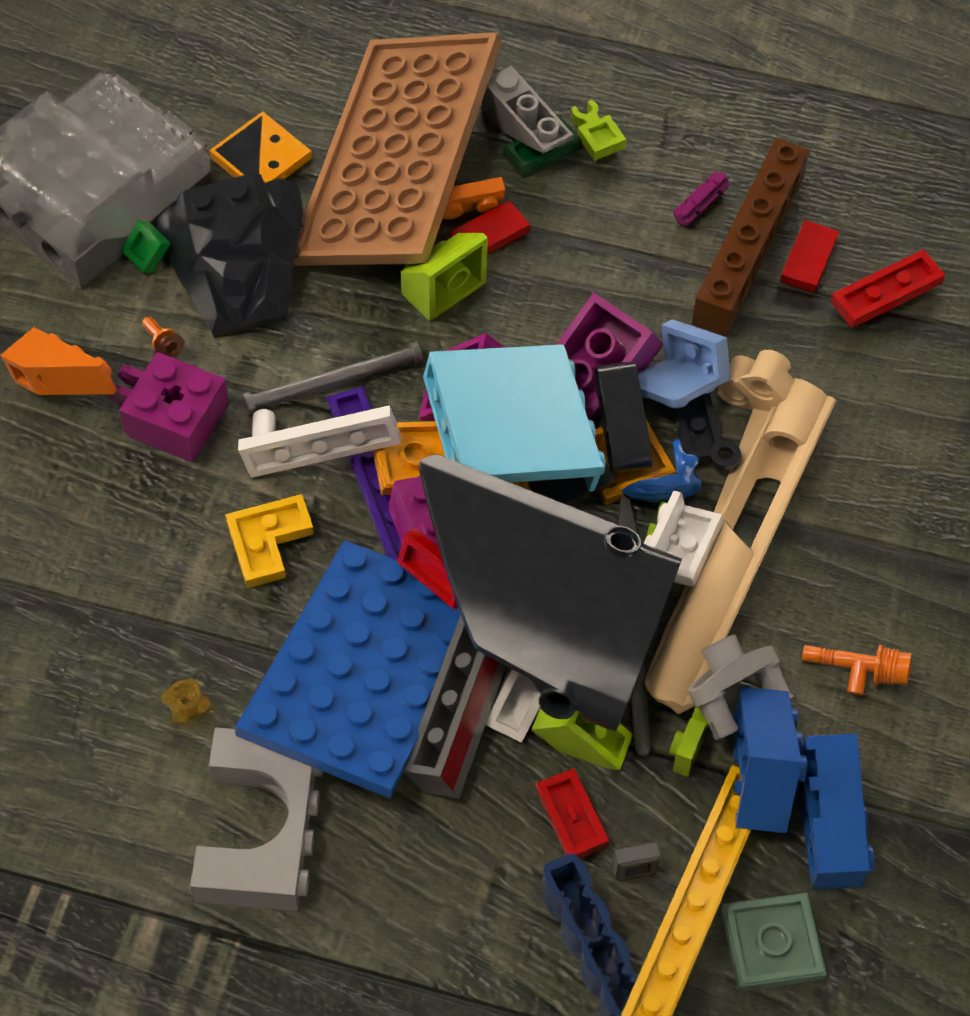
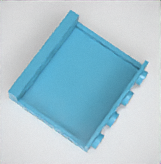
[423,344,605,491]

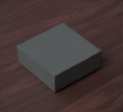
[612,842,660,881]

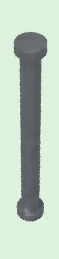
[242,341,423,416]

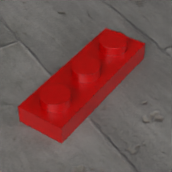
[830,249,945,329]

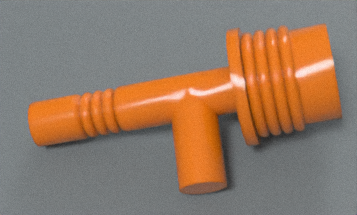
[802,644,912,696]

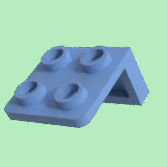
[638,319,730,408]

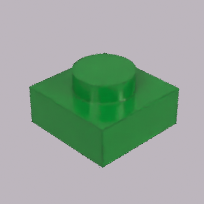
[121,220,171,273]

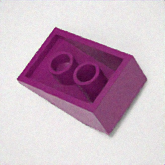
[556,292,663,421]

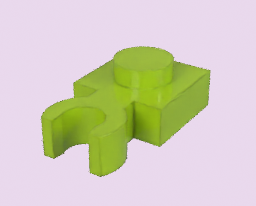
[571,100,626,161]
[669,706,709,777]

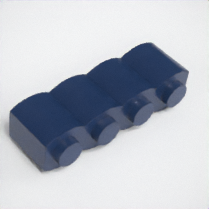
[541,853,639,1016]

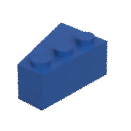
[733,686,807,833]
[797,733,874,890]

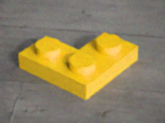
[225,494,314,588]

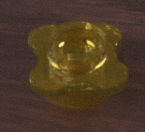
[161,678,210,724]

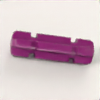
[673,171,730,226]

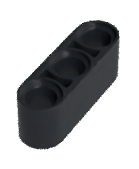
[594,361,652,474]

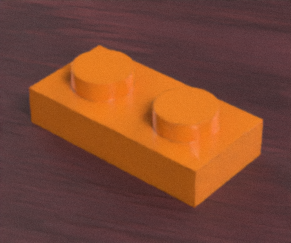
[443,177,505,220]

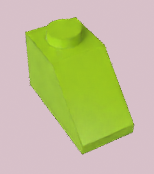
[532,708,633,771]

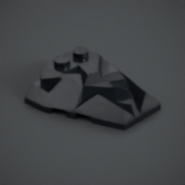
[157,173,306,338]

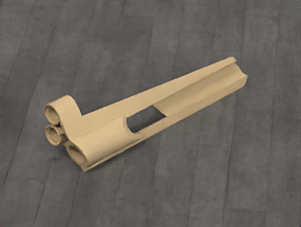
[644,350,836,714]

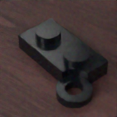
[671,393,741,470]

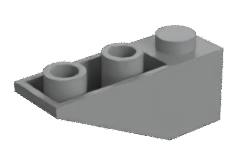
[482,66,573,154]

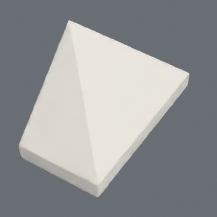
[486,668,540,743]

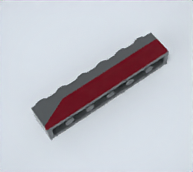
[403,615,506,799]

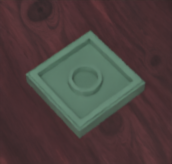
[721,892,826,992]

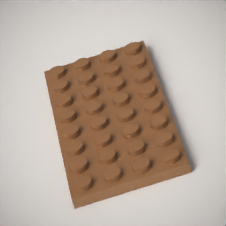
[293,32,502,266]

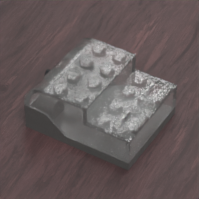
[0,69,212,289]

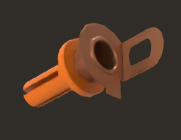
[142,316,184,361]

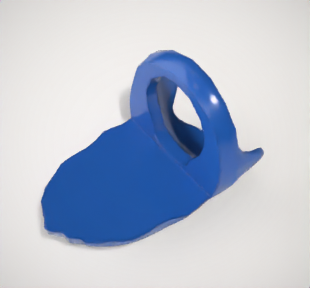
[622,438,702,503]

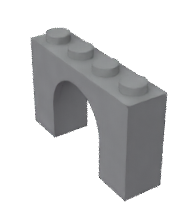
[190,727,323,911]

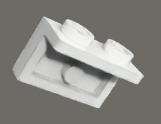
[644,491,724,587]

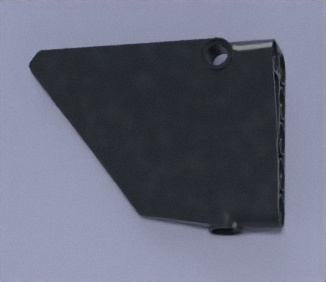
[419,455,682,732]

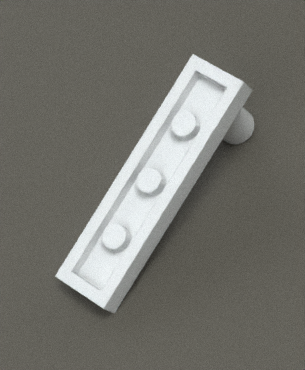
[238,405,401,478]

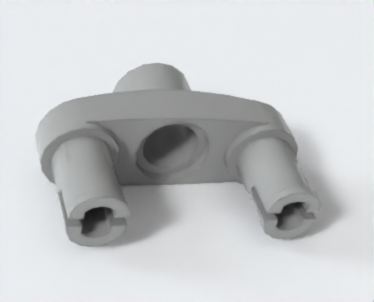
[687,634,794,740]

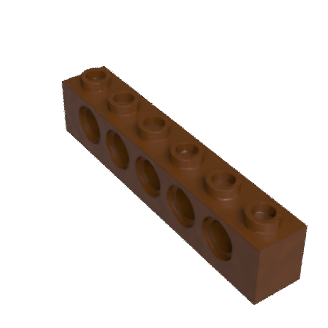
[692,138,809,337]

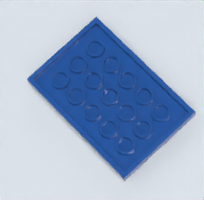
[235,540,461,798]

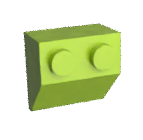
[401,233,488,321]

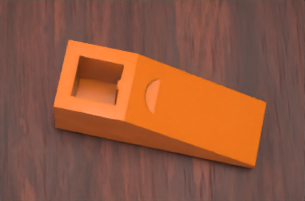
[0,327,118,395]

